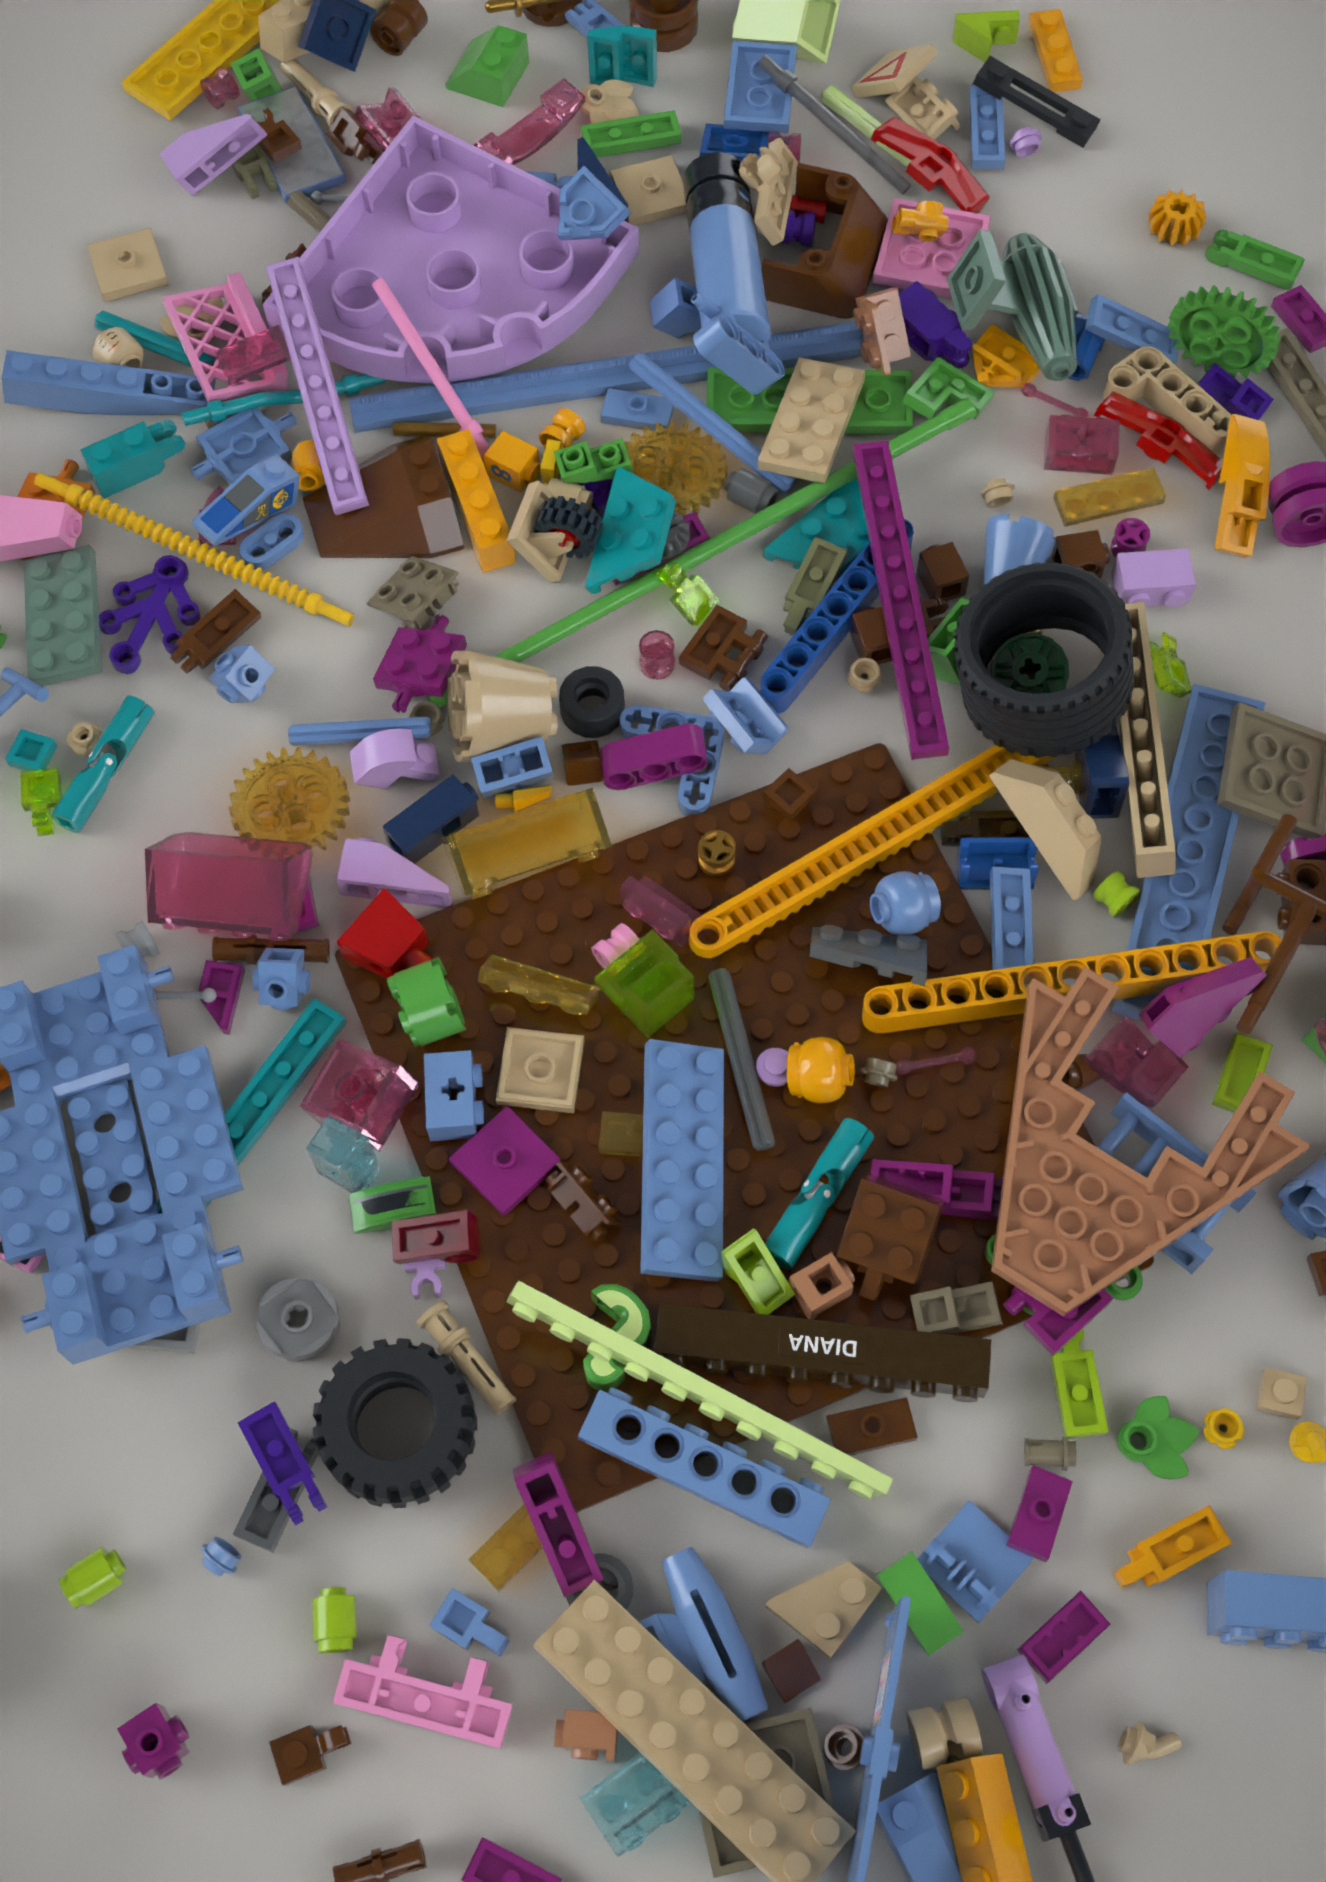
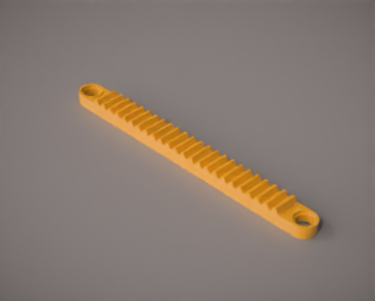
[689,745,1055,958]

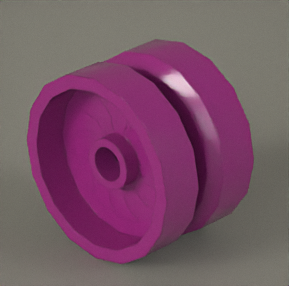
[1268,461,1326,547]

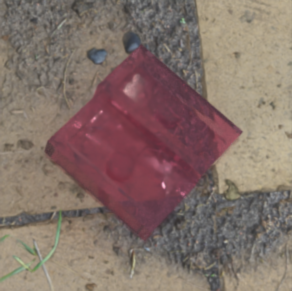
[1083,1015,1189,1108]

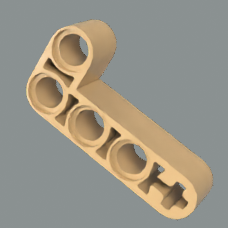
[1102,346,1231,457]

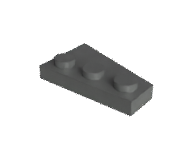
[809,925,927,987]

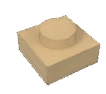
[1257,1367,1307,1420]

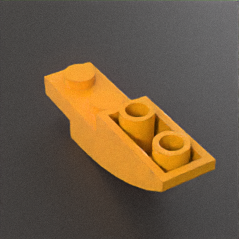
[1214,414,1270,558]

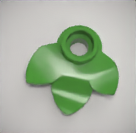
[1117,1396,1199,1480]

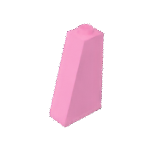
[0,495,82,562]

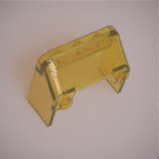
[441,788,612,899]

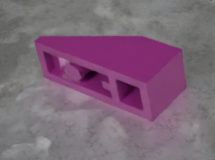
[513,1451,604,1597]

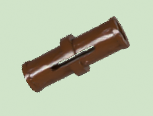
[333,1839,427,1882]

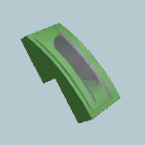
[348,1176,436,1234]

